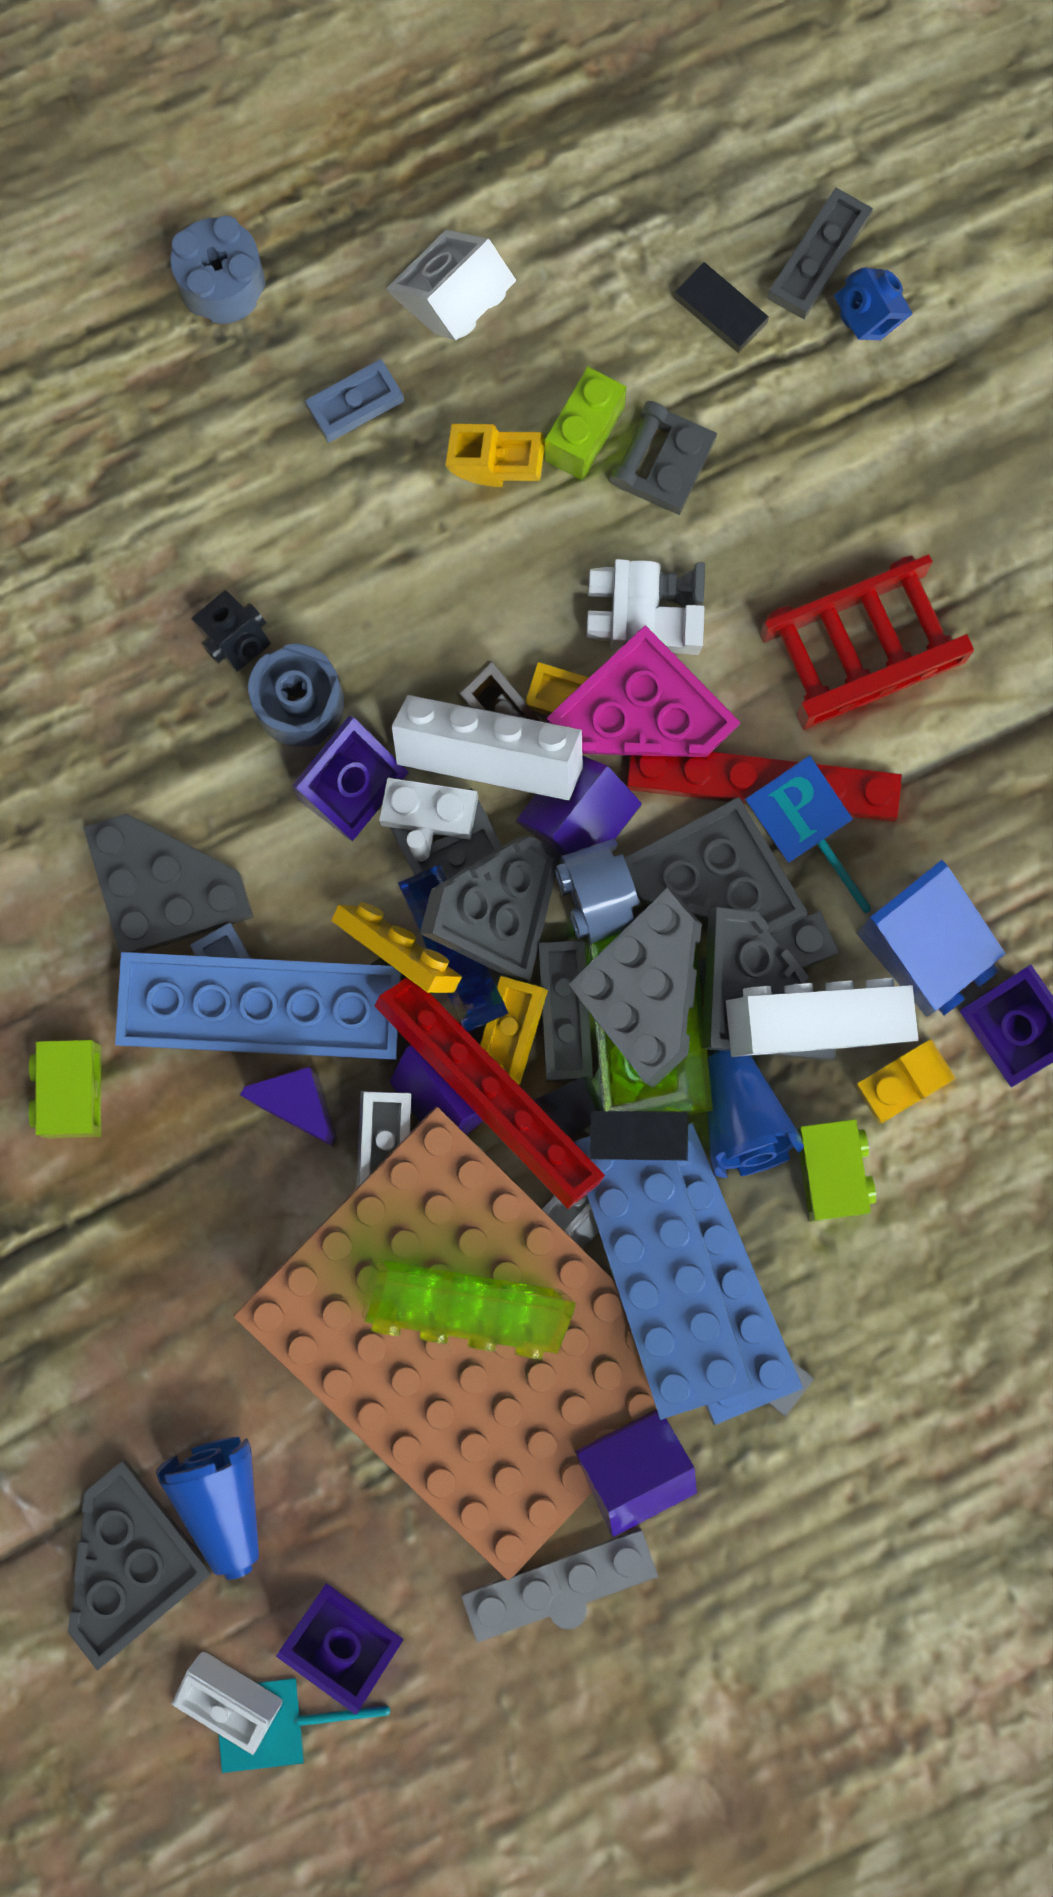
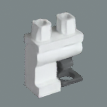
[586,559,705,655]

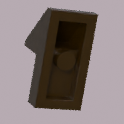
[457,660,541,722]

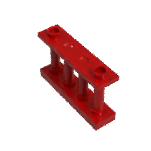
[760,554,974,730]

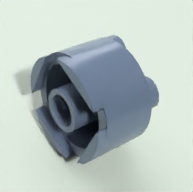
[170,216,265,324]
[248,644,344,746]
[554,839,639,944]

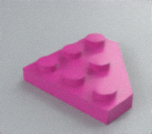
[546,625,741,757]

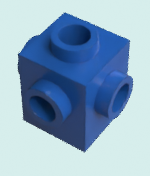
[834,267,913,341]

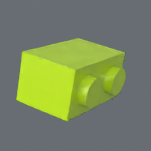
[545,367,627,481]
[28,1040,101,1138]
[797,1119,876,1222]

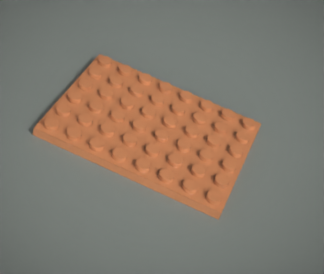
[233,1106,657,1581]

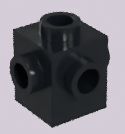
[191,590,271,672]

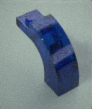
[398,864,508,1032]

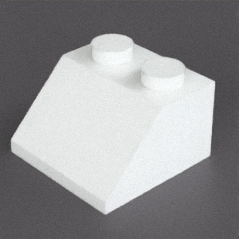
[386,230,516,340]

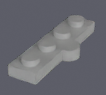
[461,1528,658,1643]

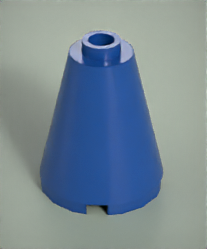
[703,1050,804,1178]
[156,1437,259,1580]

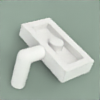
[379,778,479,861]

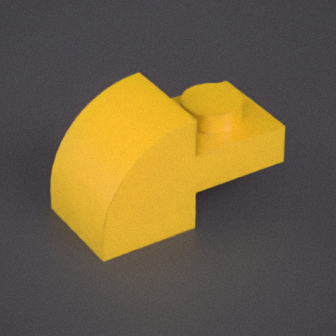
[445,424,545,487]
[854,1039,956,1125]

